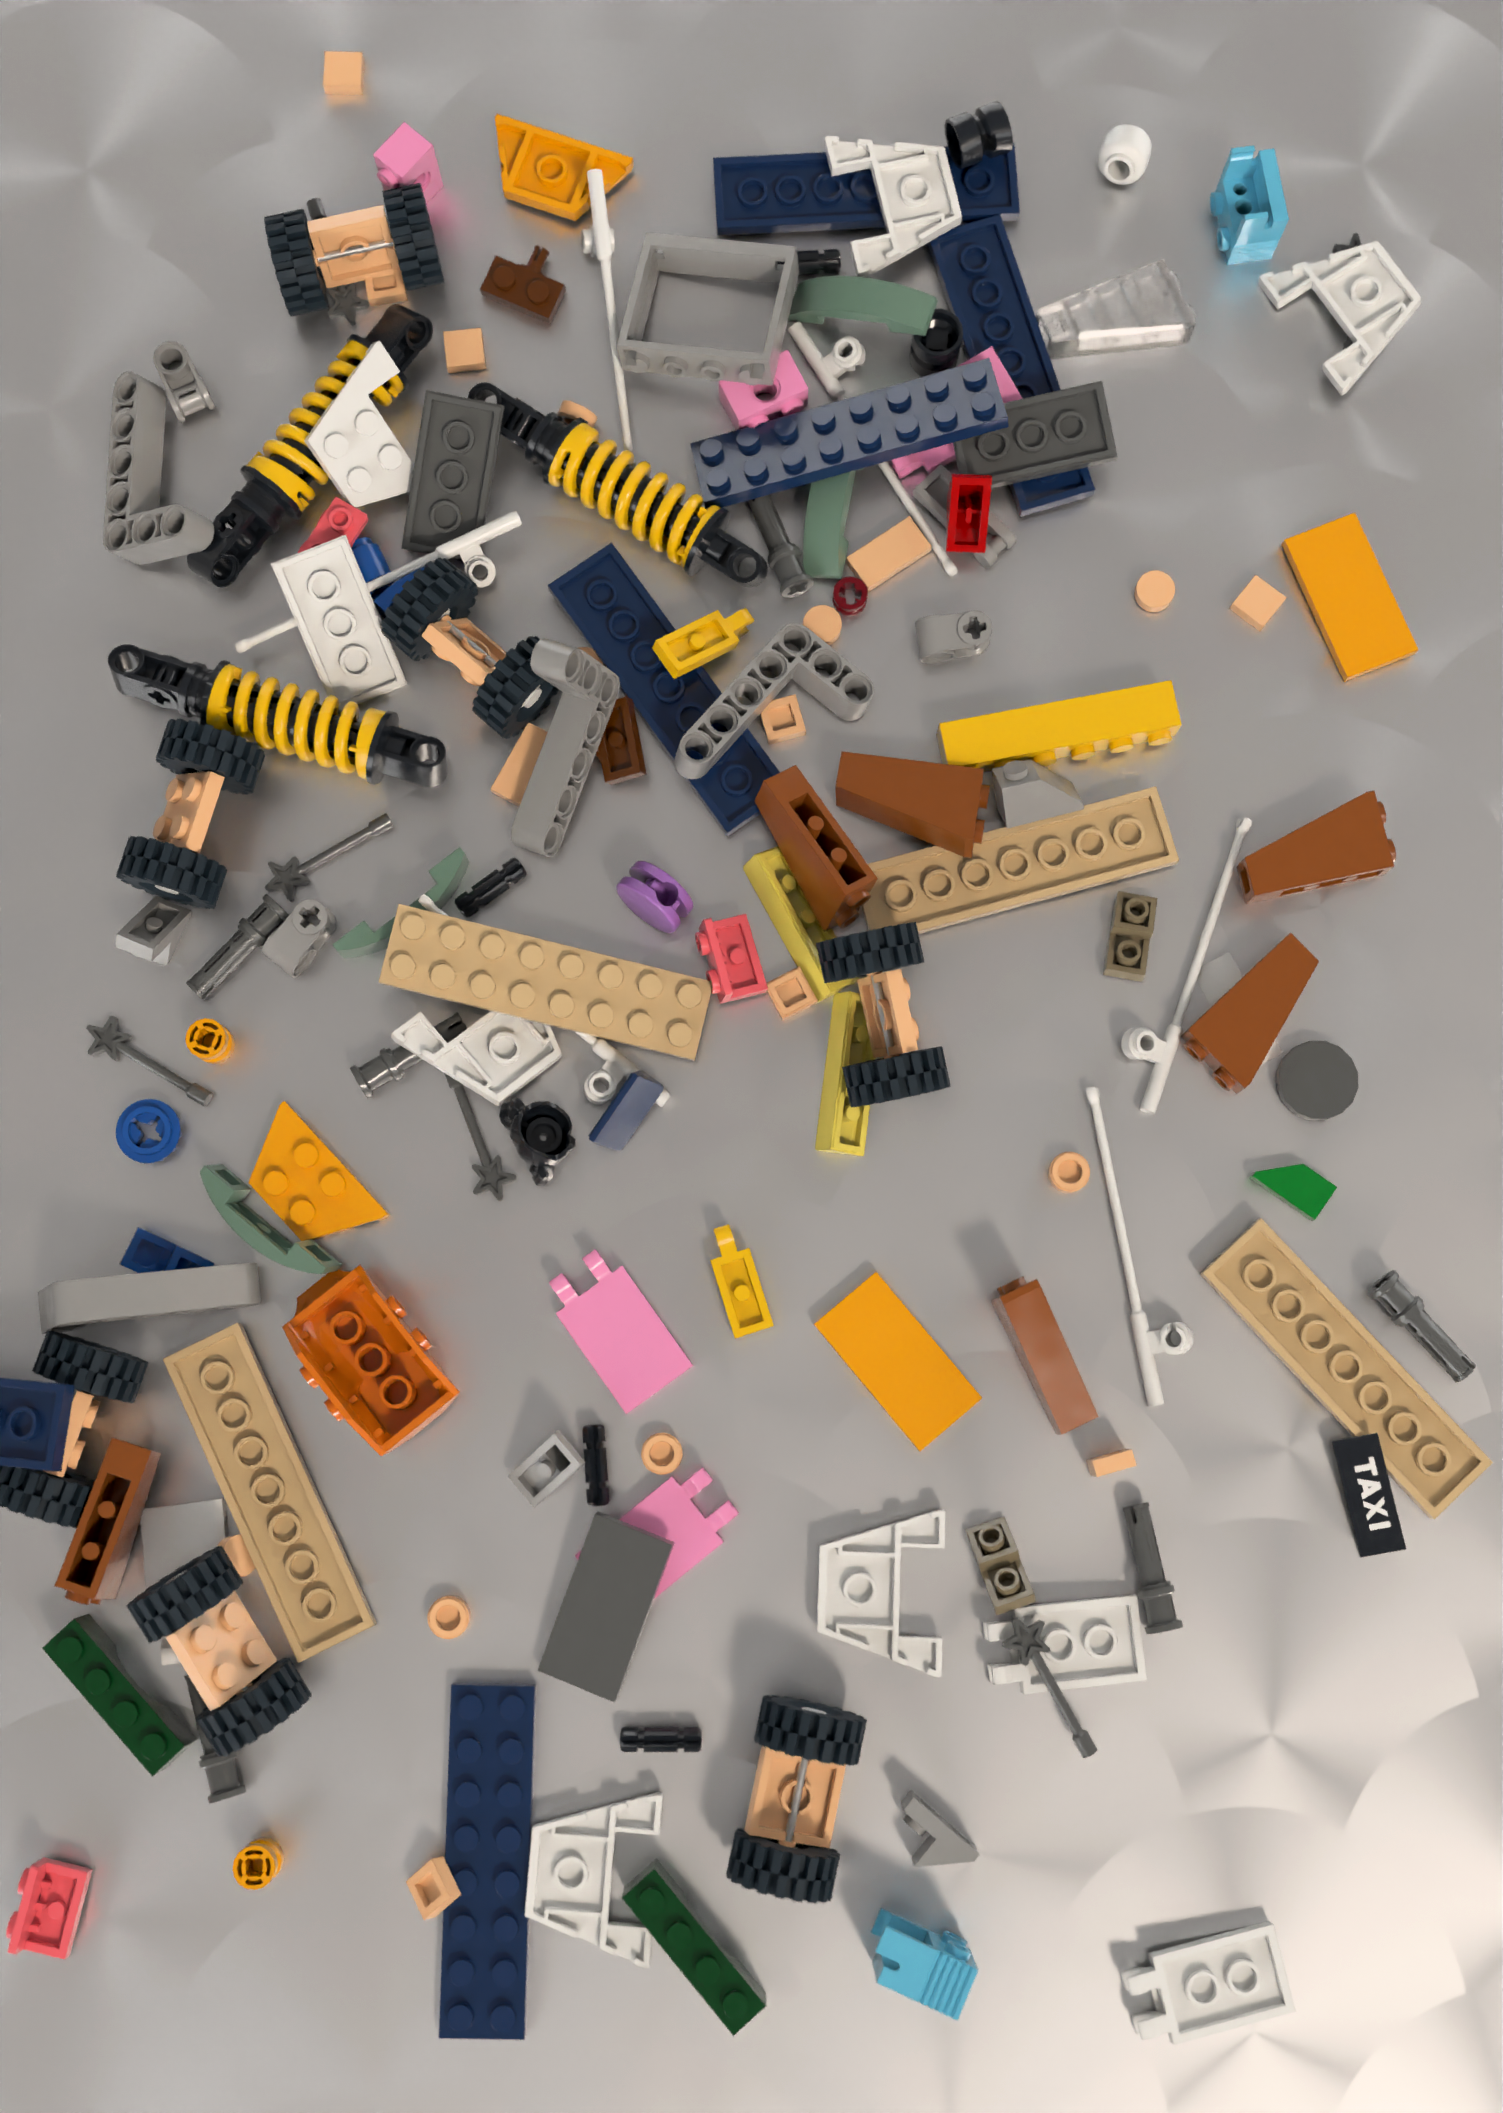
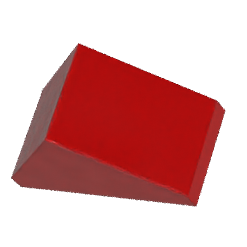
[946,474,992,553]

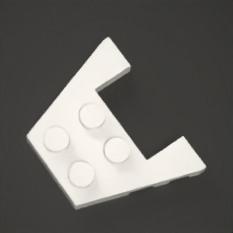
[824,136,962,278]
[1259,240,1422,396]
[304,340,414,508]
[391,1011,562,1106]
[817,1510,946,1677]
[525,1792,663,1969]

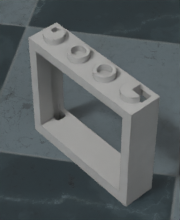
[617,232,799,386]

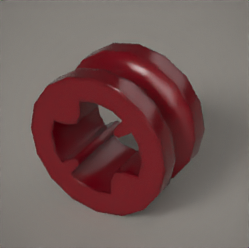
[832,576,868,617]

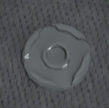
[1276,1041,1358,1121]

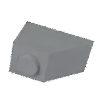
[992,759,1084,829]

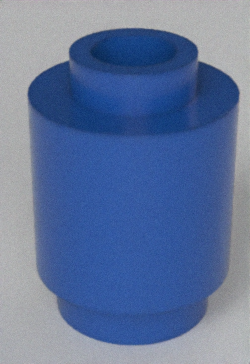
[351,537,394,599]

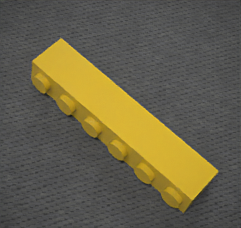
[936,680,1182,772]

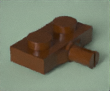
[480,245,566,324]
[596,696,647,785]

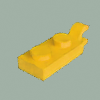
[652,608,755,679]
[710,1224,774,1338]

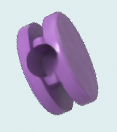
[616,861,693,933]

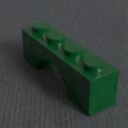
[42,1614,197,1777]
[621,1858,766,2036]

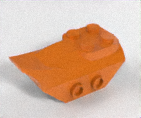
[282,1265,460,1456]

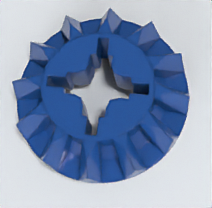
[116,1099,182,1164]

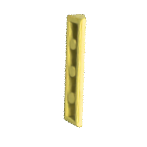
[743,846,860,1002]
[815,991,876,1156]

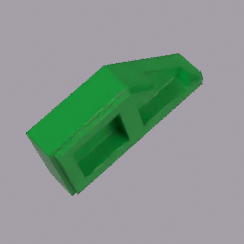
[1250,1164,1337,1221]

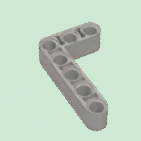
[103,371,214,565]
[674,623,874,780]
[511,638,620,857]
[38,1263,261,1334]

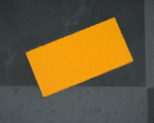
[1281,512,1419,682]
[814,1272,982,1451]

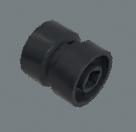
[944,101,1013,169]
[909,308,963,377]

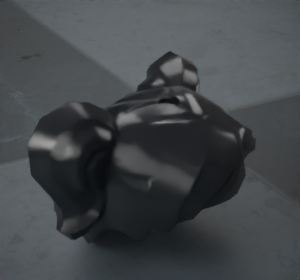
[499,1097,575,1186]

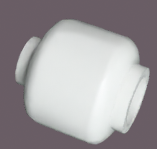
[1098,124,1152,185]

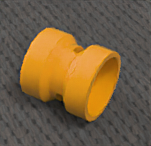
[185,1018,235,1064]
[232,1837,284,1890]

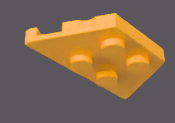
[495,114,634,221]
[248,1101,390,1241]

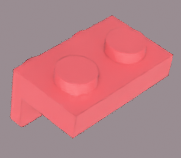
[298,496,369,553]
[695,914,768,1004]
[6,1857,93,1959]

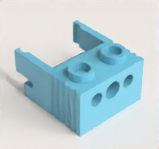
[1210,145,1289,265]
[871,1908,978,2021]

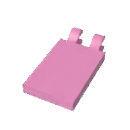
[548,1249,693,1414]
[575,1467,739,1599]

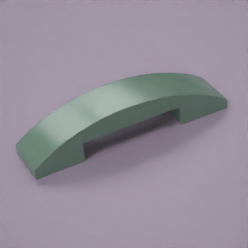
[788,276,938,336]
[803,468,863,579]
[333,847,469,958]
[200,1164,342,1274]

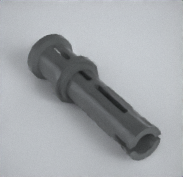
[747,494,814,598]
[186,893,289,1000]
[350,1012,467,1099]
[1367,1270,1476,1383]
[1122,1502,1183,1634]
[184,1675,246,1804]

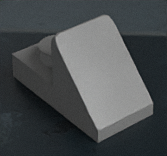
[115,896,192,966]
[508,1430,585,1508]
[901,1790,980,1867]

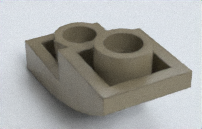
[1103,891,1157,982]
[965,1516,1036,1616]

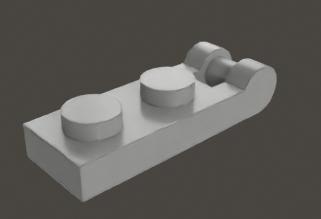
[912,464,1017,568]

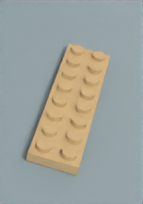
[861,786,1179,934]
[379,904,712,1061]
[1200,1218,1493,1519]
[163,1323,377,1663]

